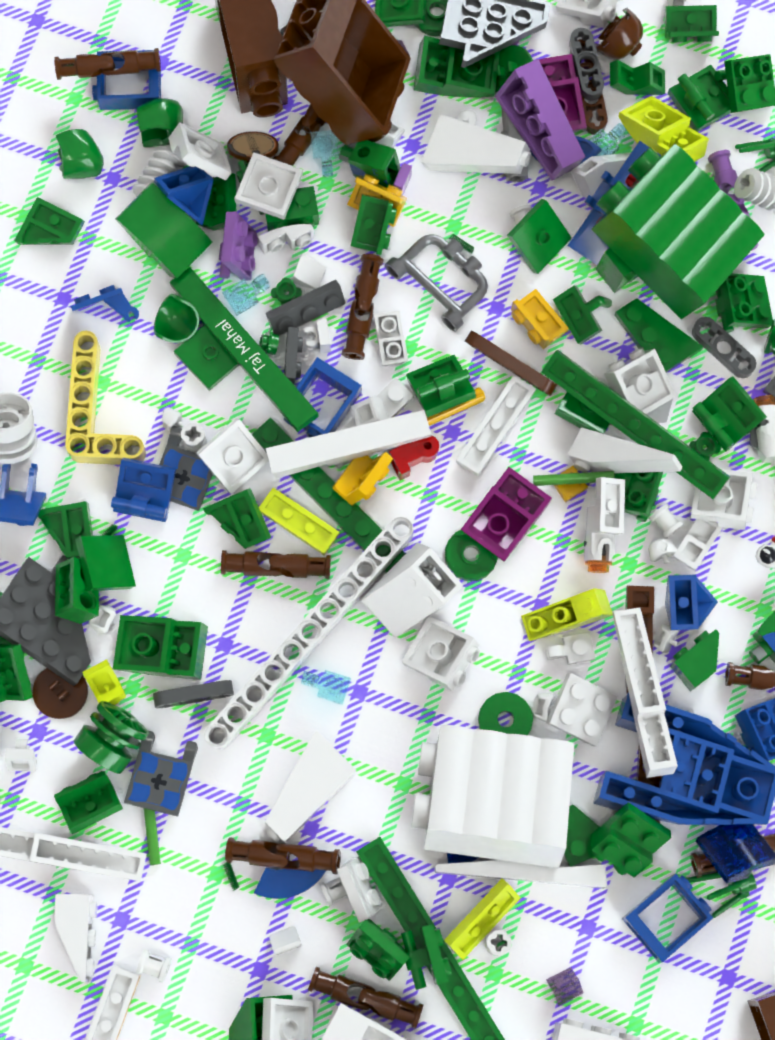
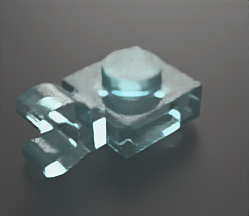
[589,123,627,156]
[310,130,339,177]
[222,274,270,316]
[301,670,351,705]

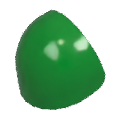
[154,294,199,343]

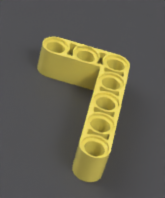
[65,330,146,465]

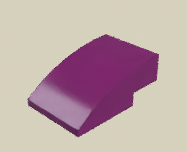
[533,54,587,131]
[460,467,552,562]

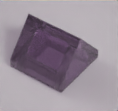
[546,967,584,1006]

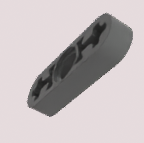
[569,28,604,101]
[692,317,757,379]
[153,680,234,709]

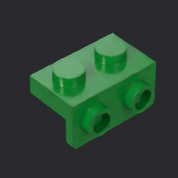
[665,5,719,43]
[196,173,237,231]
[265,186,319,232]
[350,194,397,255]
[0,644,33,703]
[54,771,123,835]

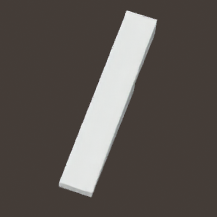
[266,410,432,479]
[613,608,678,778]
[0,827,147,882]
[434,860,607,889]

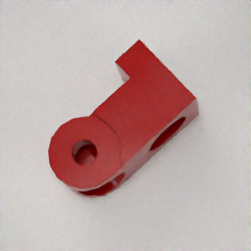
[389,436,440,481]

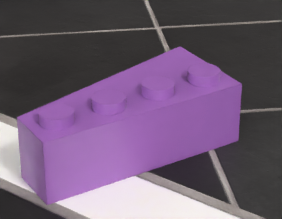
[494,59,585,181]

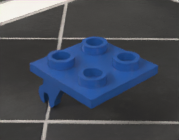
[71,285,139,322]
[0,463,46,526]

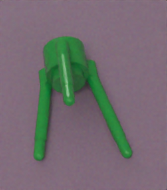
[735,138,775,172]
[686,868,757,918]

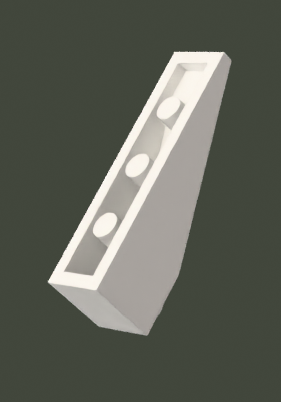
[567,427,682,473]

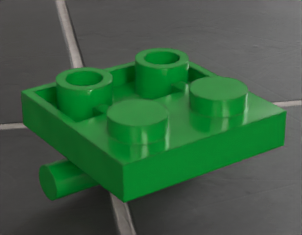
[714,54,775,113]
[668,65,731,132]
[715,273,773,333]
[406,354,476,418]
[692,376,767,452]
[614,472,663,522]
[346,919,410,981]
[401,924,452,990]

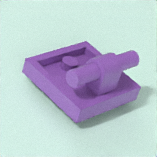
[219,211,258,281]

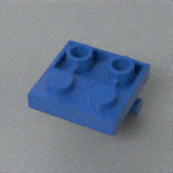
[111,458,176,522]
[734,698,775,761]

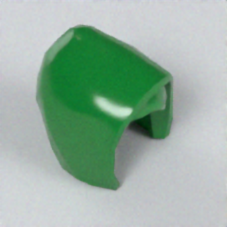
[137,98,184,148]
[55,129,104,179]

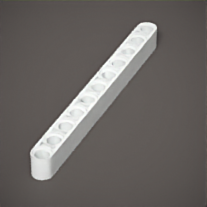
[204,516,414,750]

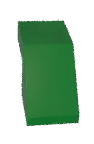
[610,60,666,95]

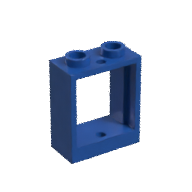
[92,50,161,110]
[282,357,362,438]
[621,874,713,963]

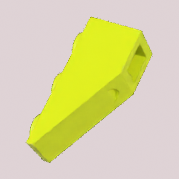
[521,588,613,641]

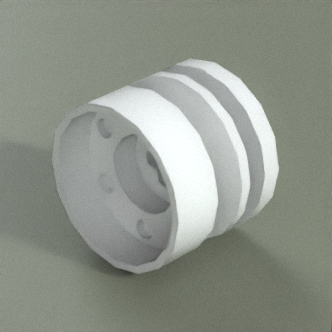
[0,392,38,464]

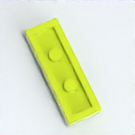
[259,488,340,556]
[444,878,521,960]

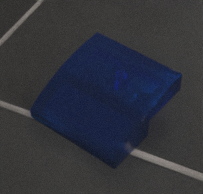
[695,825,775,884]

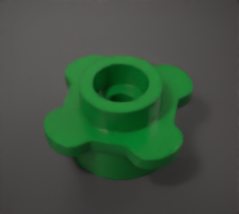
[271,278,302,305]
[259,328,279,355]
[689,432,721,460]

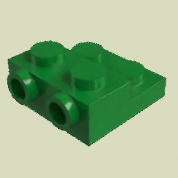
[591,802,671,878]

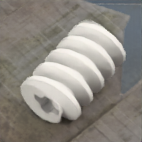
[132,149,185,197]
[734,168,775,213]

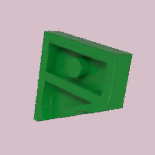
[14,197,85,245]
[203,488,272,549]
[38,501,93,559]

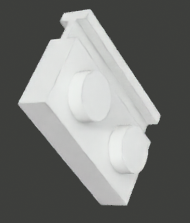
[337,856,381,922]

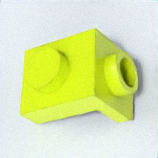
[82,659,126,705]

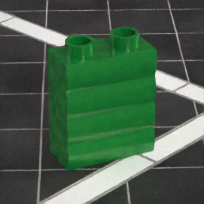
[591,144,765,320]

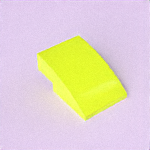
[618,96,709,162]

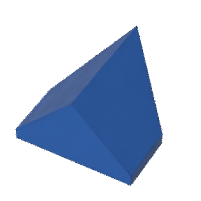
[154,166,213,226]
[665,574,718,630]

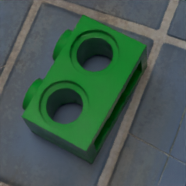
[55,557,99,624]

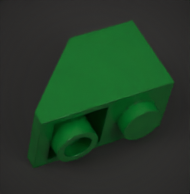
[670,629,720,692]

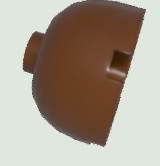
[595,7,643,60]

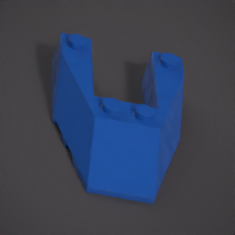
[593,692,775,825]

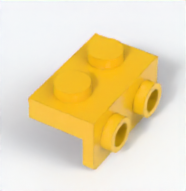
[347,174,407,227]
[511,289,569,350]
[333,452,393,506]

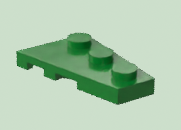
[614,298,703,373]

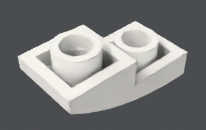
[258,224,314,255]
[373,310,408,366]

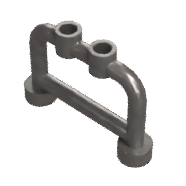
[385,234,488,332]

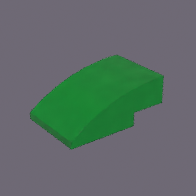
[413,35,500,97]
[115,183,213,278]
[113,615,208,680]

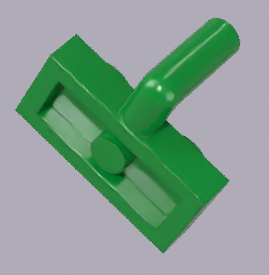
[552,285,612,345]

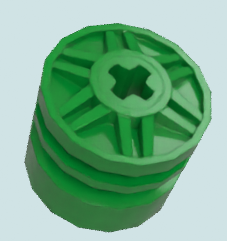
[73,701,149,774]

